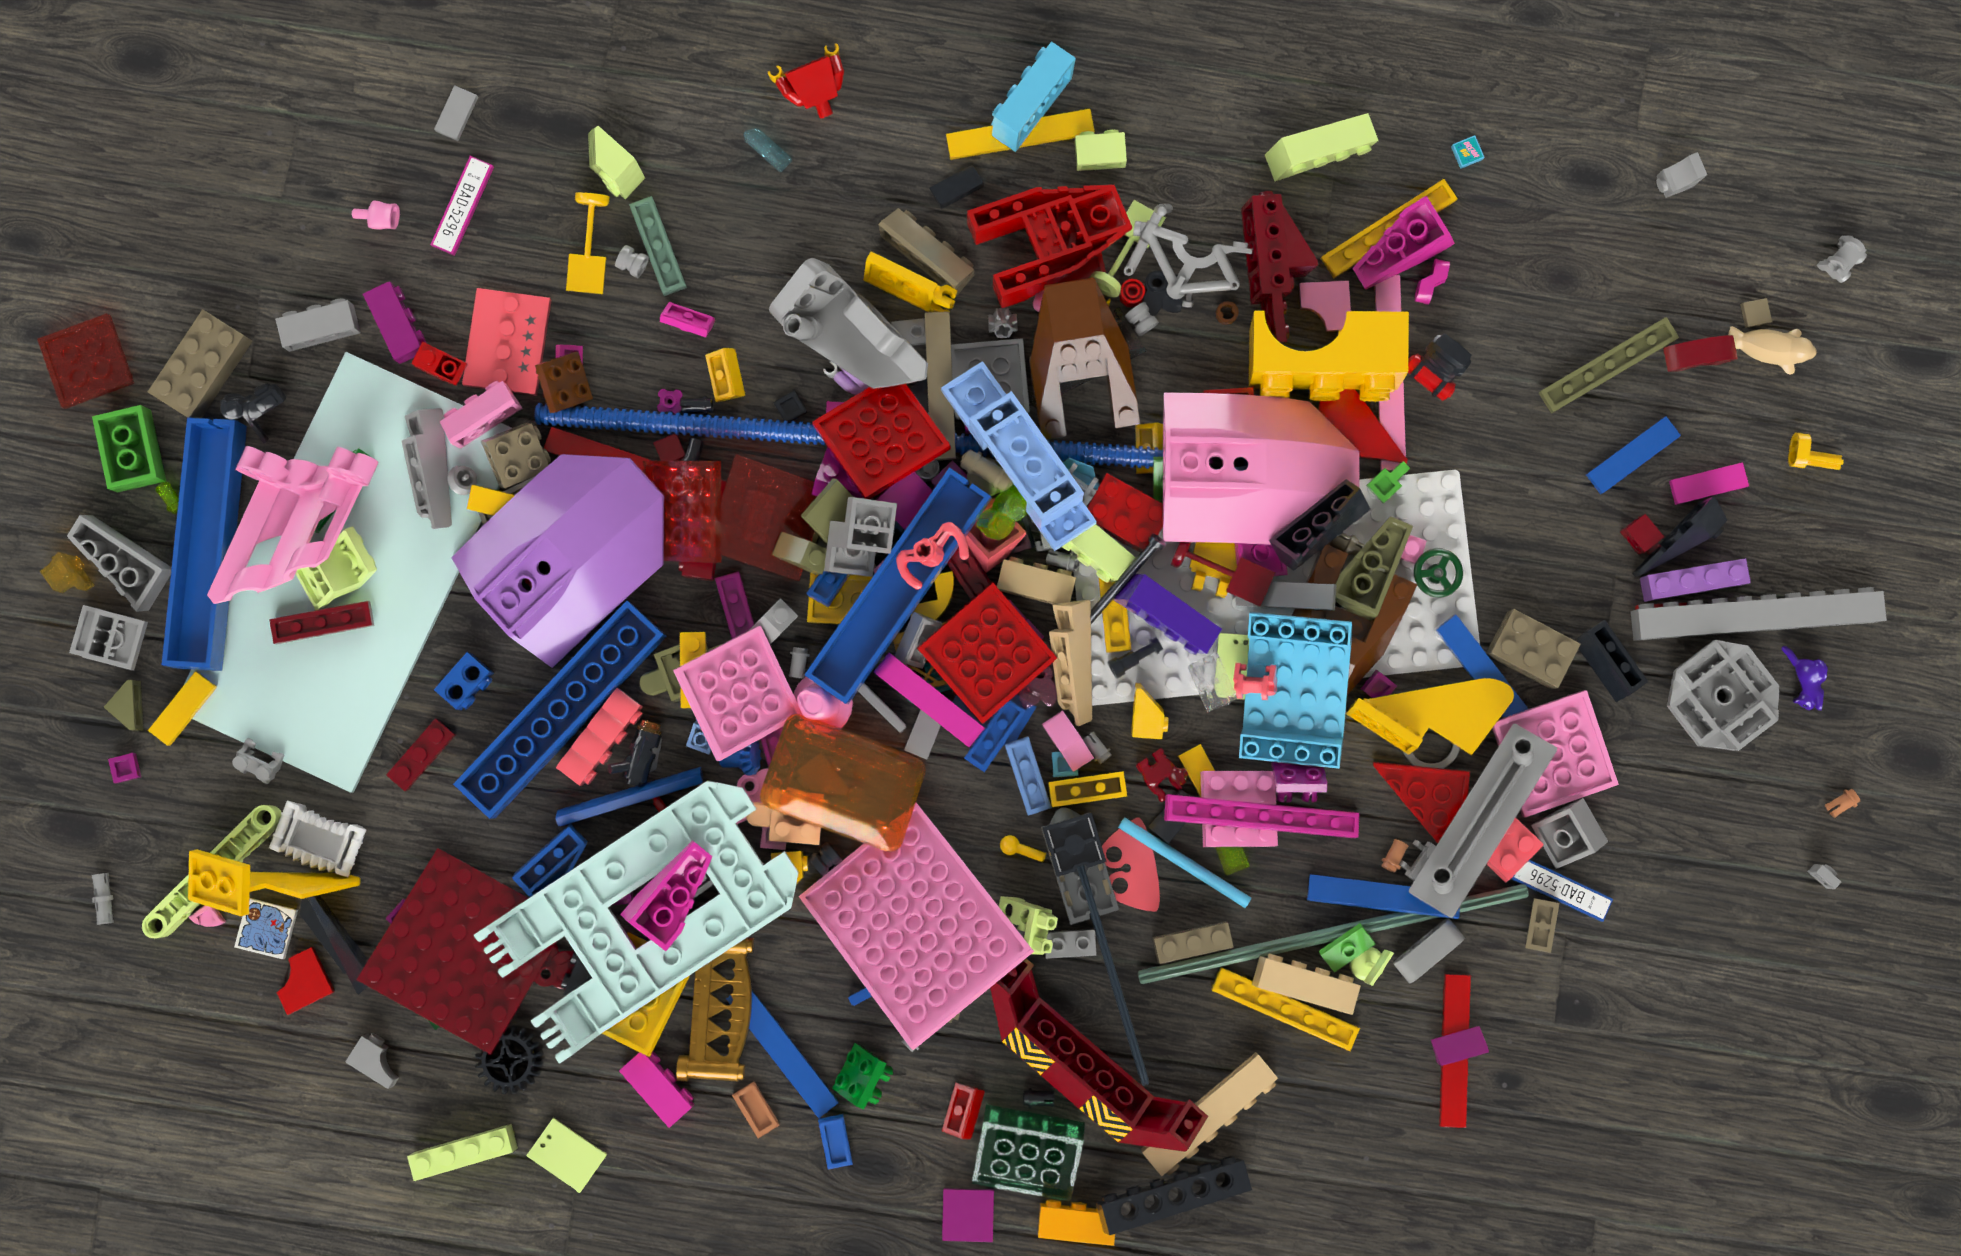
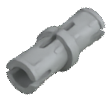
[92,873,114,925]

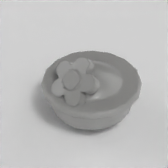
[447,466,477,495]

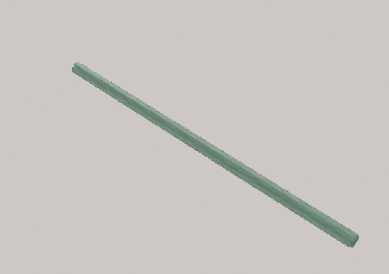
[1138,884,1529,984]

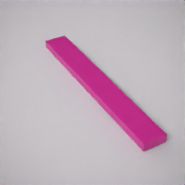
[1164,794,1359,838]

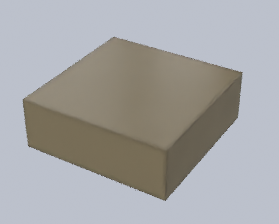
[1740,298,1772,328]

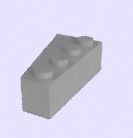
[67,515,172,612]

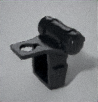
[220,383,286,444]

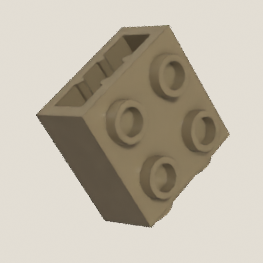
[481,422,551,488]

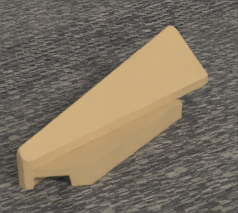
[1049,600,1092,726]

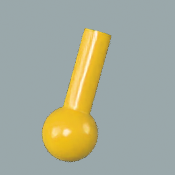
[1000,835,1046,862]

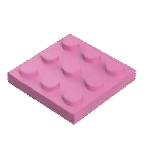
[1200,771,1278,847]

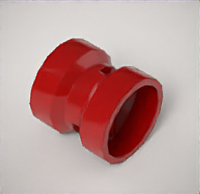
[1119,279,1145,308]

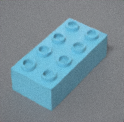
[991,41,1076,152]

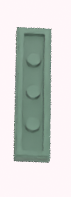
[629,196,687,296]

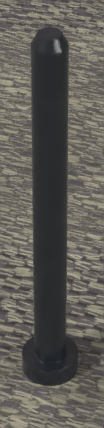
[1090,533,1166,624]

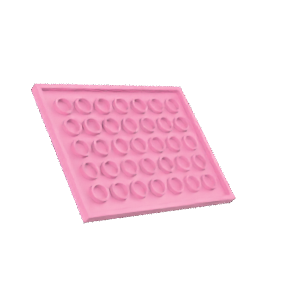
[799,802,1034,1050]

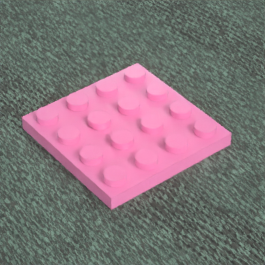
[673,626,803,761]
[1492,690,1619,817]

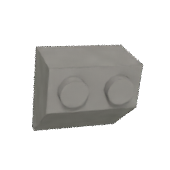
[1531,798,1608,869]

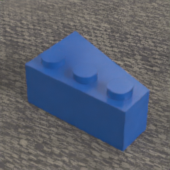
[512,823,587,897]

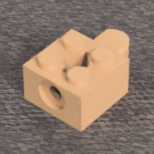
[746,790,824,845]

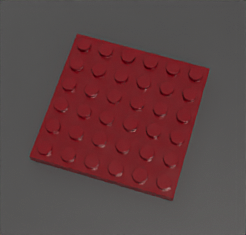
[357,848,558,1055]

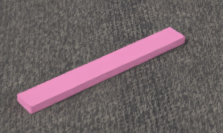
[1375,275,1406,472]

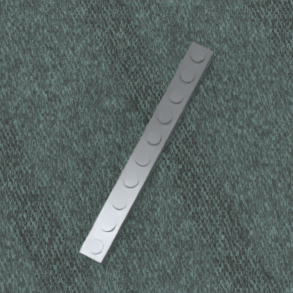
[1631,587,1887,641]

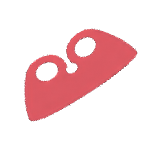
[1102,818,1160,912]

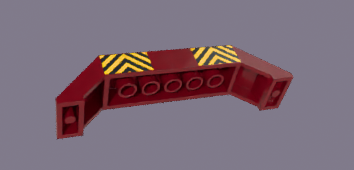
[990,958,1209,1152]

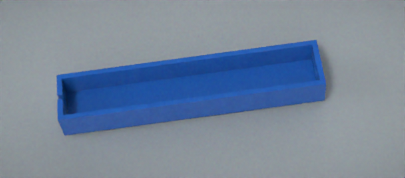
[162,418,247,671]
[805,467,992,704]

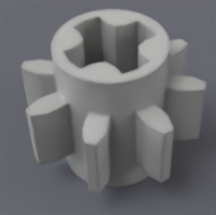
[988,308,1018,338]

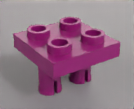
[1271,761,1328,803]

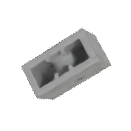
[1045,929,1096,959]

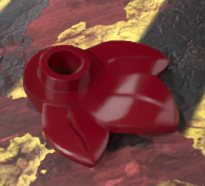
[534,944,573,989]

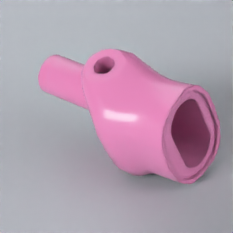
[352,201,400,230]

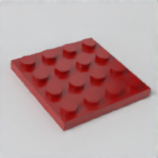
[812,384,951,500]
[917,582,1057,724]

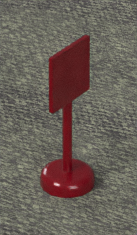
[1171,542,1276,607]

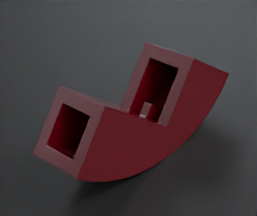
[1663,335,1738,372]

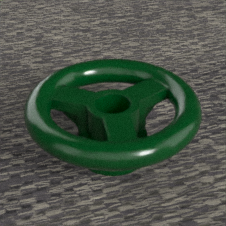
[1414,548,1463,598]

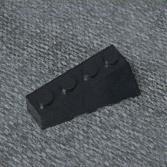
[1269,479,1371,571]

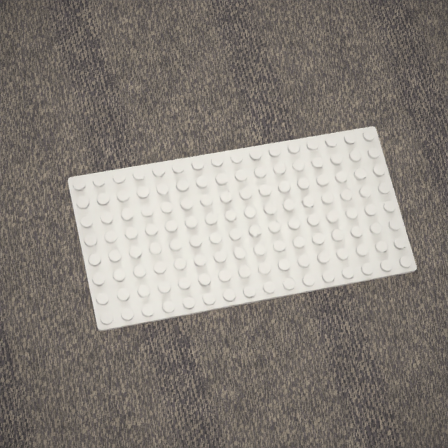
[1071,470,1480,706]

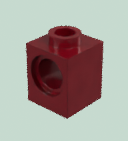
[1620,514,1664,555]

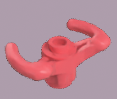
[896,522,969,590]

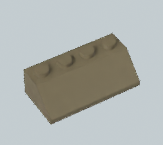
[878,208,974,297]

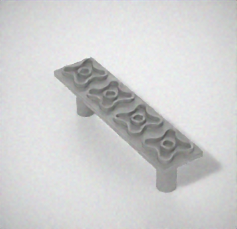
[1409,724,1557,918]

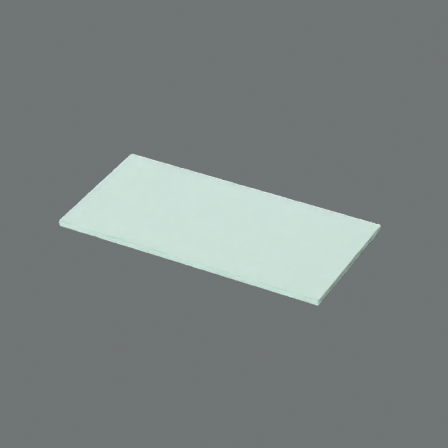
[184,352,511,793]

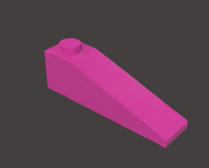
[1353,196,1455,290]
[620,840,713,951]

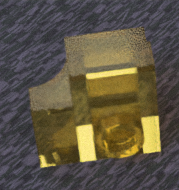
[40,552,95,593]

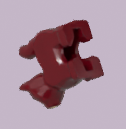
[1136,748,1188,802]

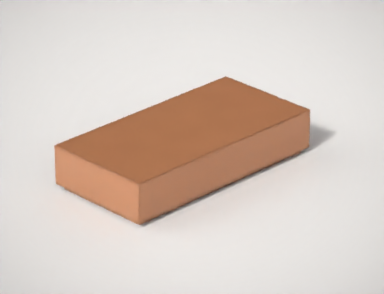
[732,1081,780,1138]

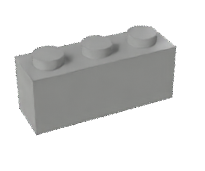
[275,299,361,352]

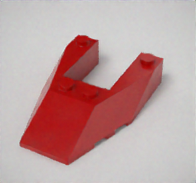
[967,185,1132,308]

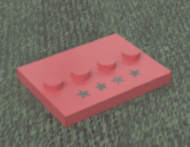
[462,288,551,396]

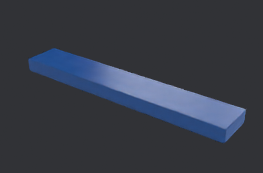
[1435,614,1528,718]
[556,767,703,826]
[1307,874,1460,919]
[726,990,839,1118]

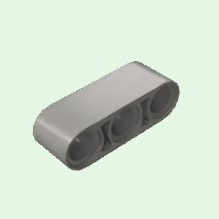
[1393,918,1465,983]

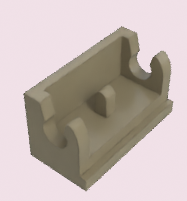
[1525,898,1559,953]

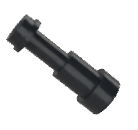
[1107,637,1163,679]

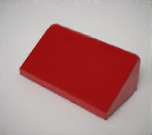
[942,1082,985,1139]

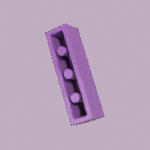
[1640,558,1751,602]

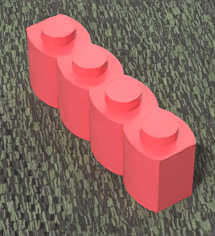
[556,688,643,786]

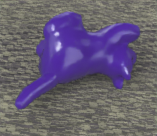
[1781,646,1828,710]

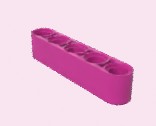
[874,653,985,748]

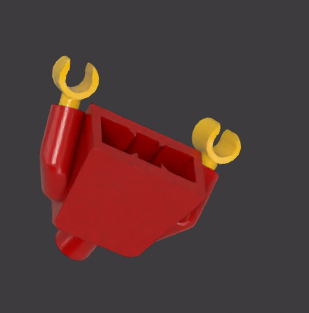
[768,44,844,119]

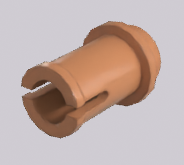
[1825,789,1860,818]
[1381,839,1409,873]

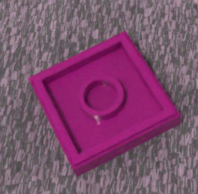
[942,1188,994,1242]

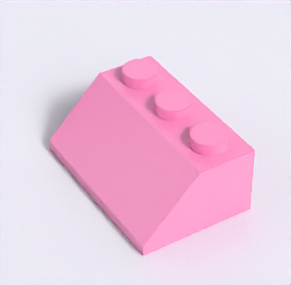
[440,381,523,449]

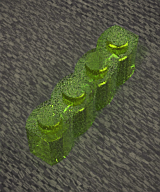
[976,484,1027,540]

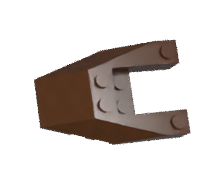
[1029,278,1140,439]
[1292,545,1417,695]

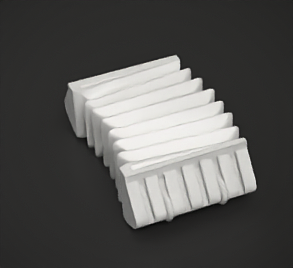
[269,801,366,877]

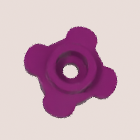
[657,389,683,414]

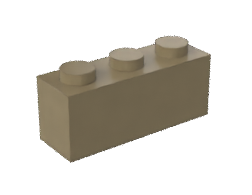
[1152,921,1234,964]

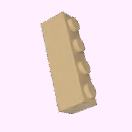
[1252,953,1361,1015]

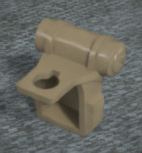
[961,450,1013,496]

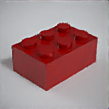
[1087,473,1163,553]

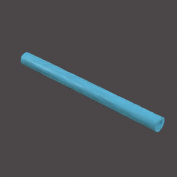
[1118,817,1251,908]

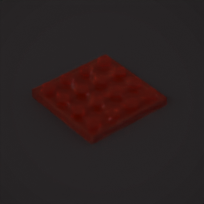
[704,454,817,581]
[643,461,721,563]

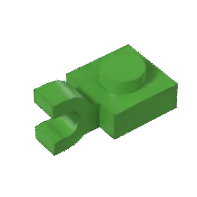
[1366,461,1410,503]

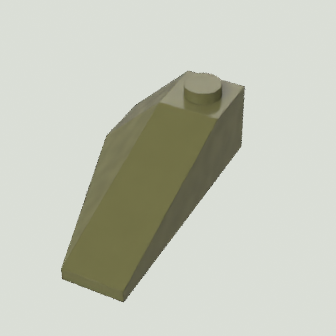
[1335,516,1413,621]

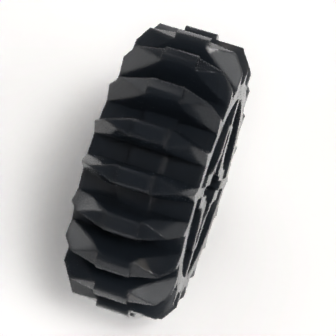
[475,1025,544,1094]

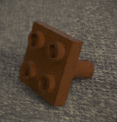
[535,351,593,413]

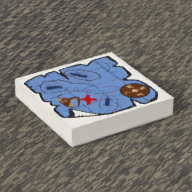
[234,898,298,959]

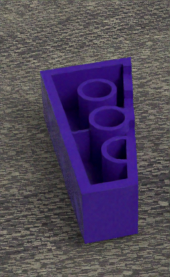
[1113,574,1222,655]

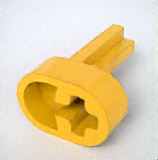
[1788,432,1844,470]

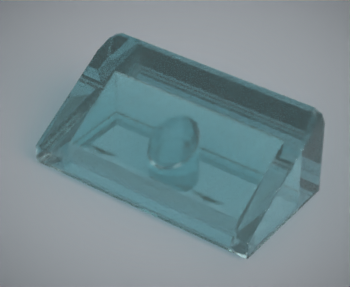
[743,128,792,172]

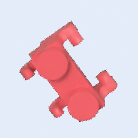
[1233,663,1278,700]

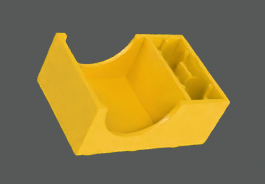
[1249,311,1409,402]

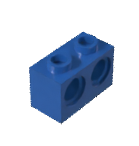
[434,652,494,710]

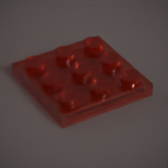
[37,313,135,409]

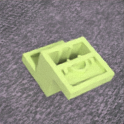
[296,526,377,610]

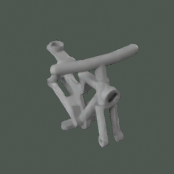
[1124,204,1253,307]

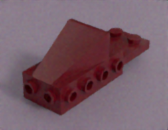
[1241,191,1318,344]

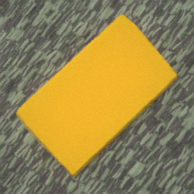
[705,348,745,402]
[1135,423,1163,474]

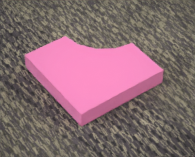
[1299,281,1351,332]

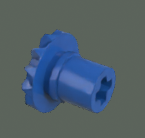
[719,741,762,776]

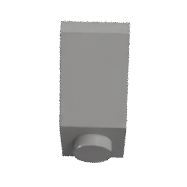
[748,598,798,644]

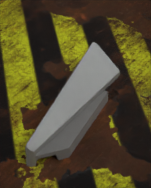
[402,408,452,529]

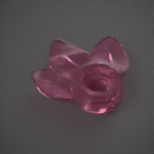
[1020,666,1057,709]

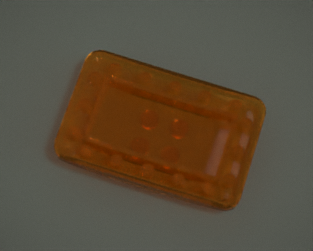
[760,714,926,852]

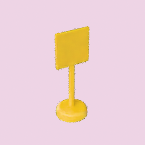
[566,192,610,294]

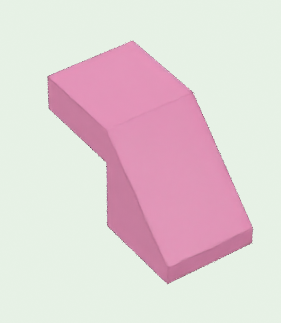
[1042,711,1094,772]

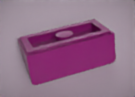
[1431,1026,1489,1066]

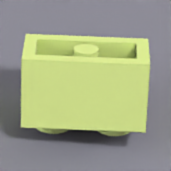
[1075,130,1127,171]

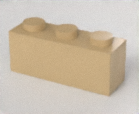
[997,557,1076,605]

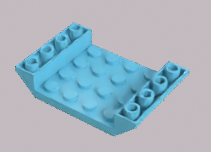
[1239,612,1352,769]

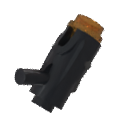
[608,720,662,787]

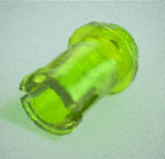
[155,481,179,514]

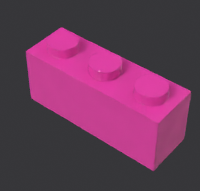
[619,1051,695,1128]

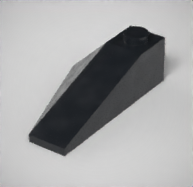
[1632,497,1727,577]

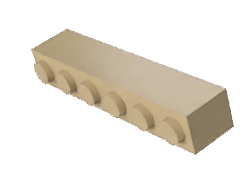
[1141,1052,1278,1176]

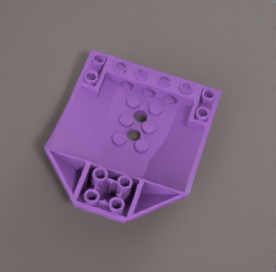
[451,454,664,668]

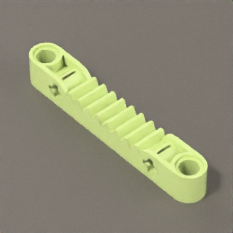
[142,805,281,939]

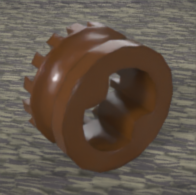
[1215,301,1239,325]

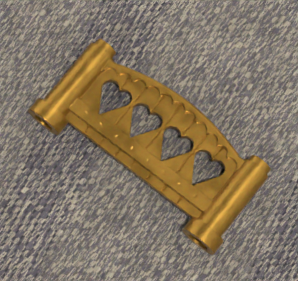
[676,936,754,1081]

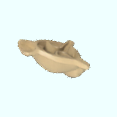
[1728,326,1816,374]

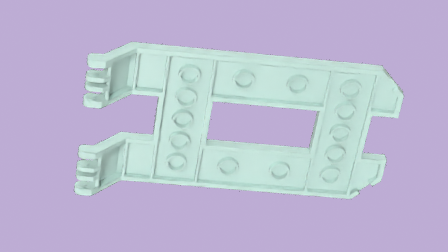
[474,781,799,1063]

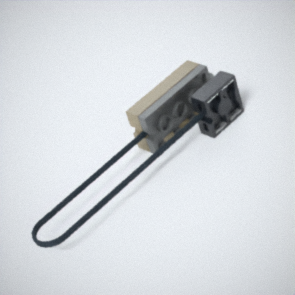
[1041,808,1149,1086]

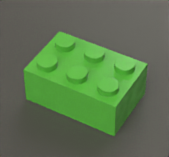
[92,405,166,492]

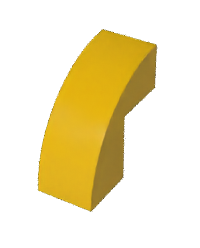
[911,571,954,620]

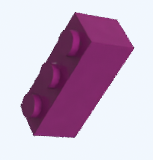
[363,281,426,364]

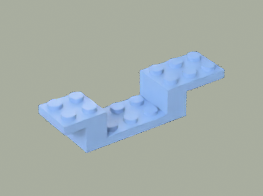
[941,361,1097,551]

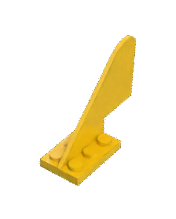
[1346,678,1514,755]
[188,849,361,916]

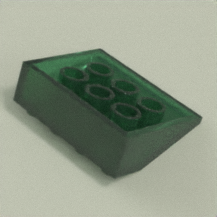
[971,1104,1085,1202]

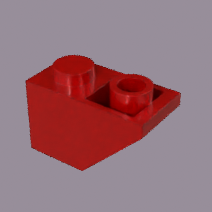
[411,341,468,386]

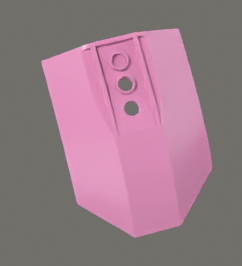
[1163,393,1359,545]

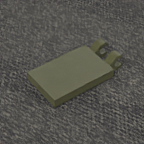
[801,479,887,570]

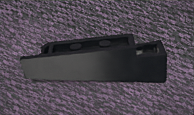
[299,895,368,995]

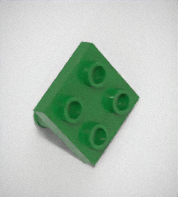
[832,1043,893,1109]

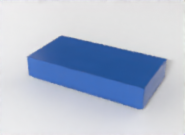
[818,1114,853,1169]

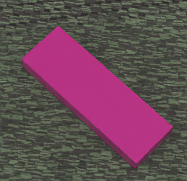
[1669,462,1749,505]

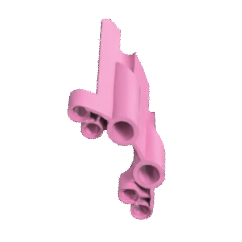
[207,446,379,604]

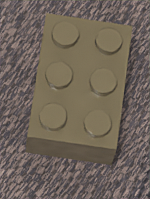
[1486,609,1581,689]

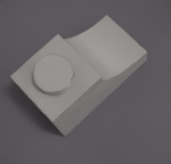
[1656,152,1707,198]
[346,1033,399,1089]

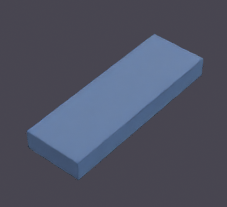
[1005,736,1052,816]

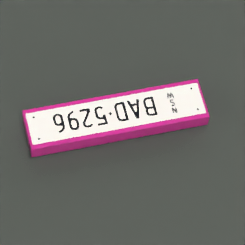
[430,156,494,256]

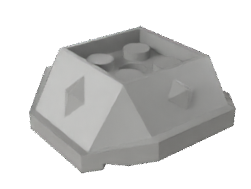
[1667,640,1779,751]

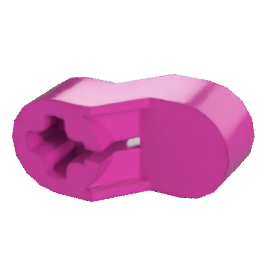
[1414,259,1450,305]

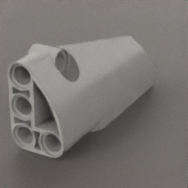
[769,258,928,388]

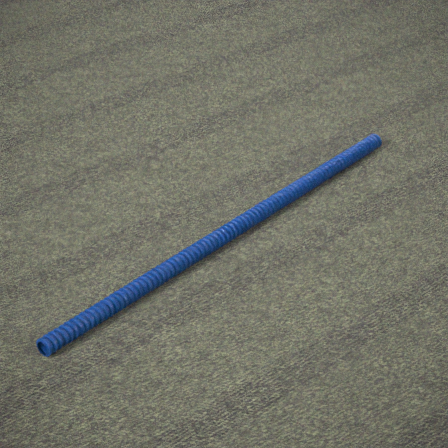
[535,403,1163,469]

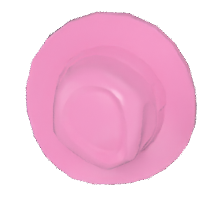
[793,677,853,736]

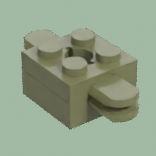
[640,644,722,702]

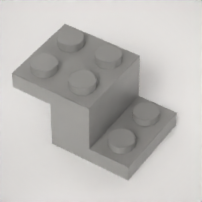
[824,497,897,577]
[69,605,148,670]

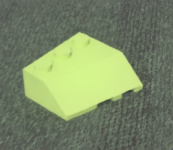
[588,126,645,200]

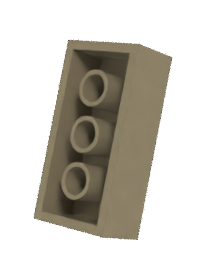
[148,309,252,418]

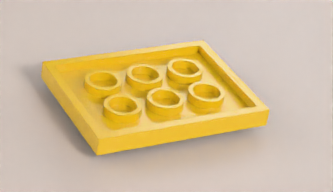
[602,932,690,1057]

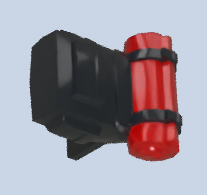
[1408,333,1472,401]

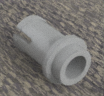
[1046,549,1079,572]
[789,647,810,679]
[1083,732,1112,764]

